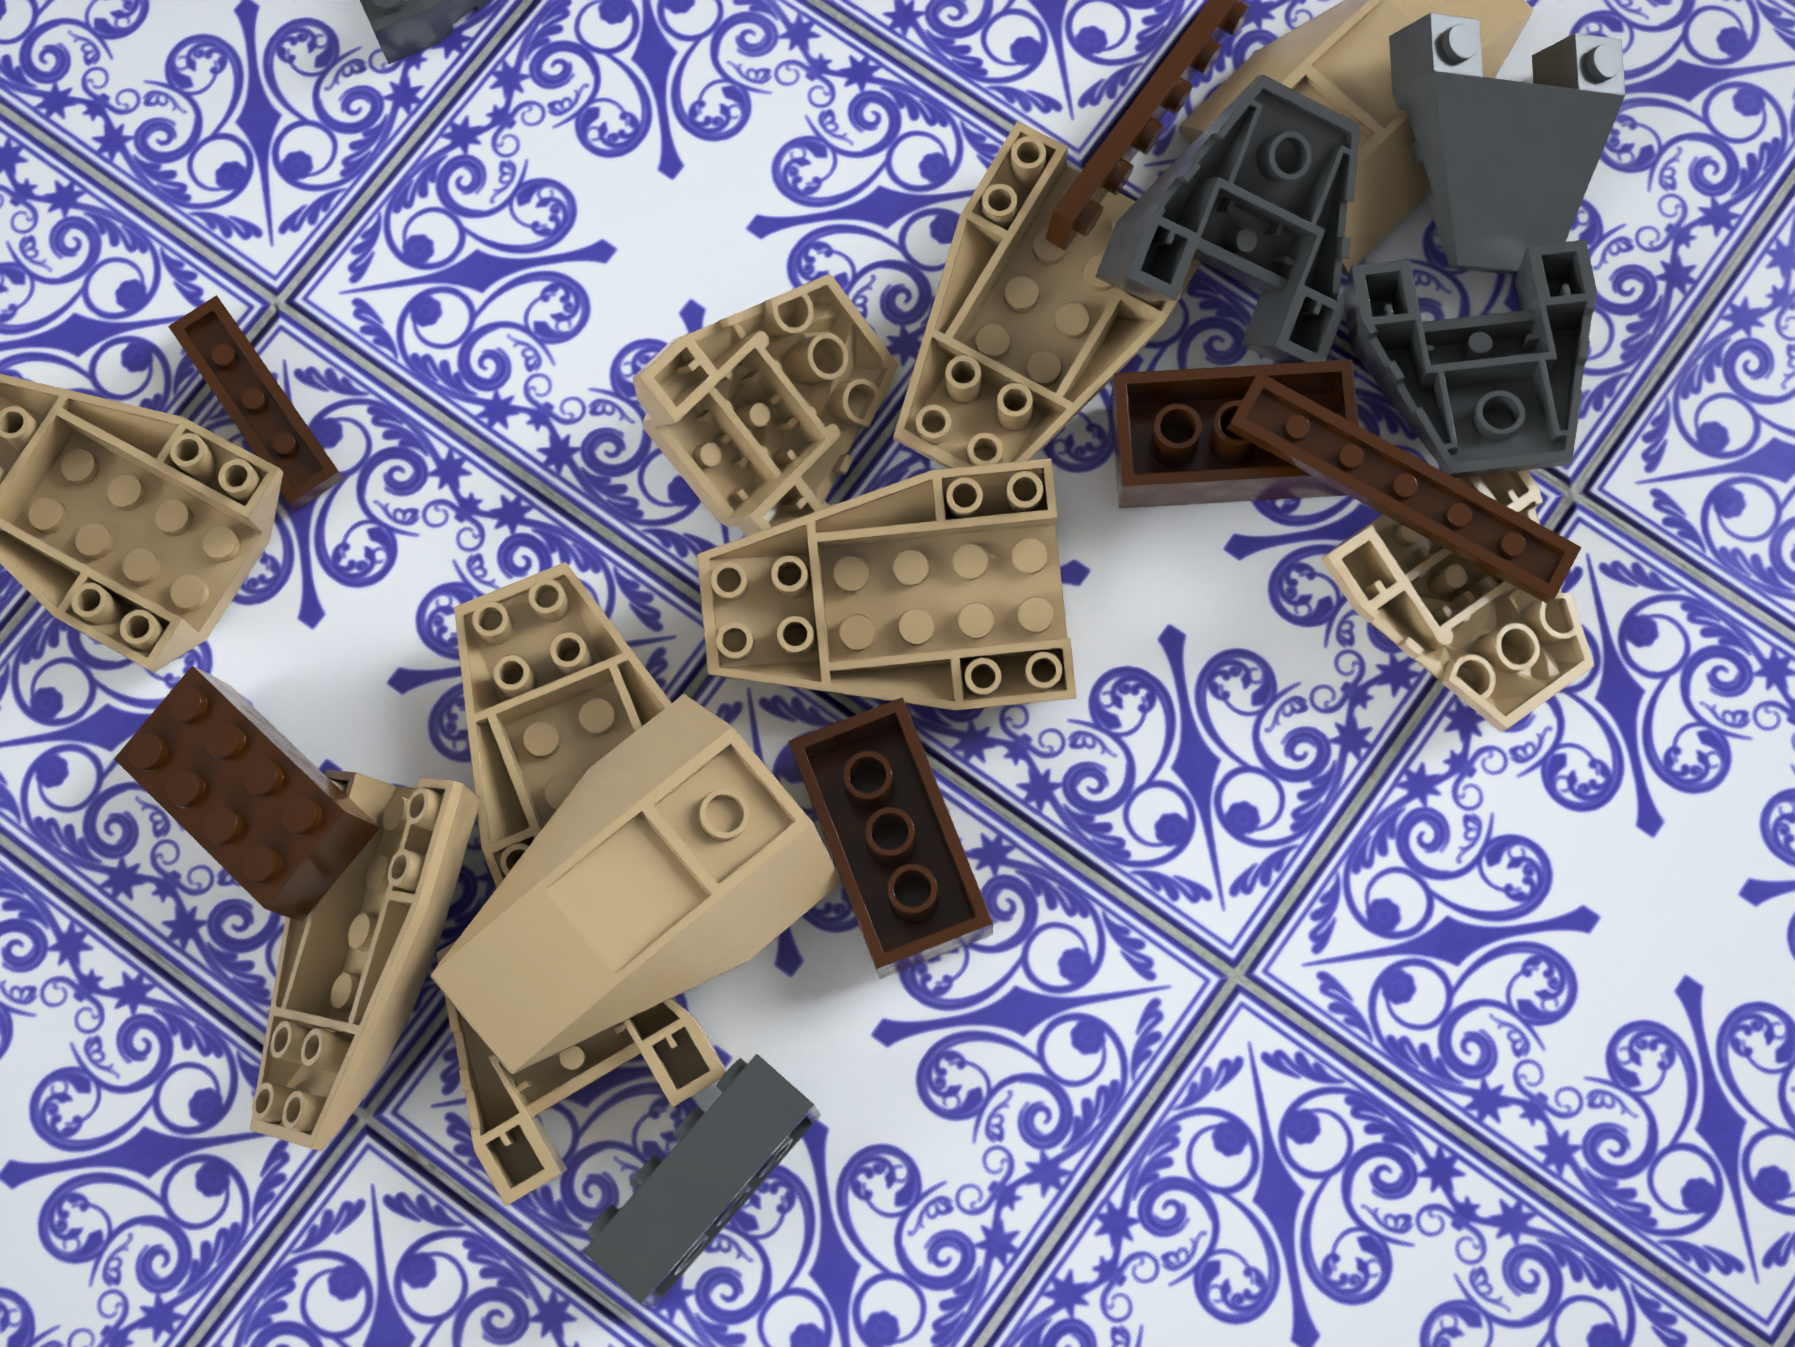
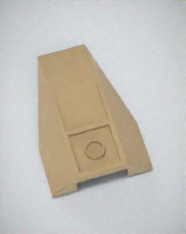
[1178,0,1534,276]
[894,121,1202,469]
[0,374,283,673]
[697,458,1077,711]
[454,562,671,888]
[430,694,842,1075]
[249,770,481,1151]

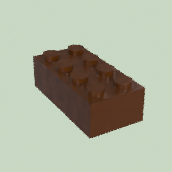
[1110,360,1359,508]
[114,666,380,922]
[788,697,994,979]

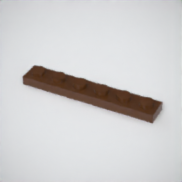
[1045,0,1251,251]
[1226,371,1582,604]

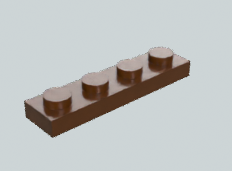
[168,295,344,511]

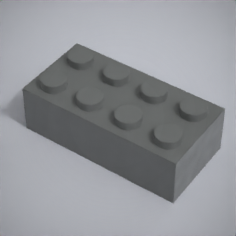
[583,1054,821,1306]

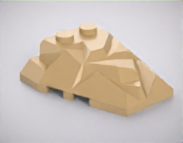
[632,274,899,536]
[1321,470,1595,732]

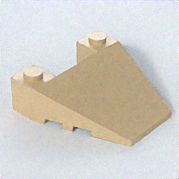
[436,941,727,1206]

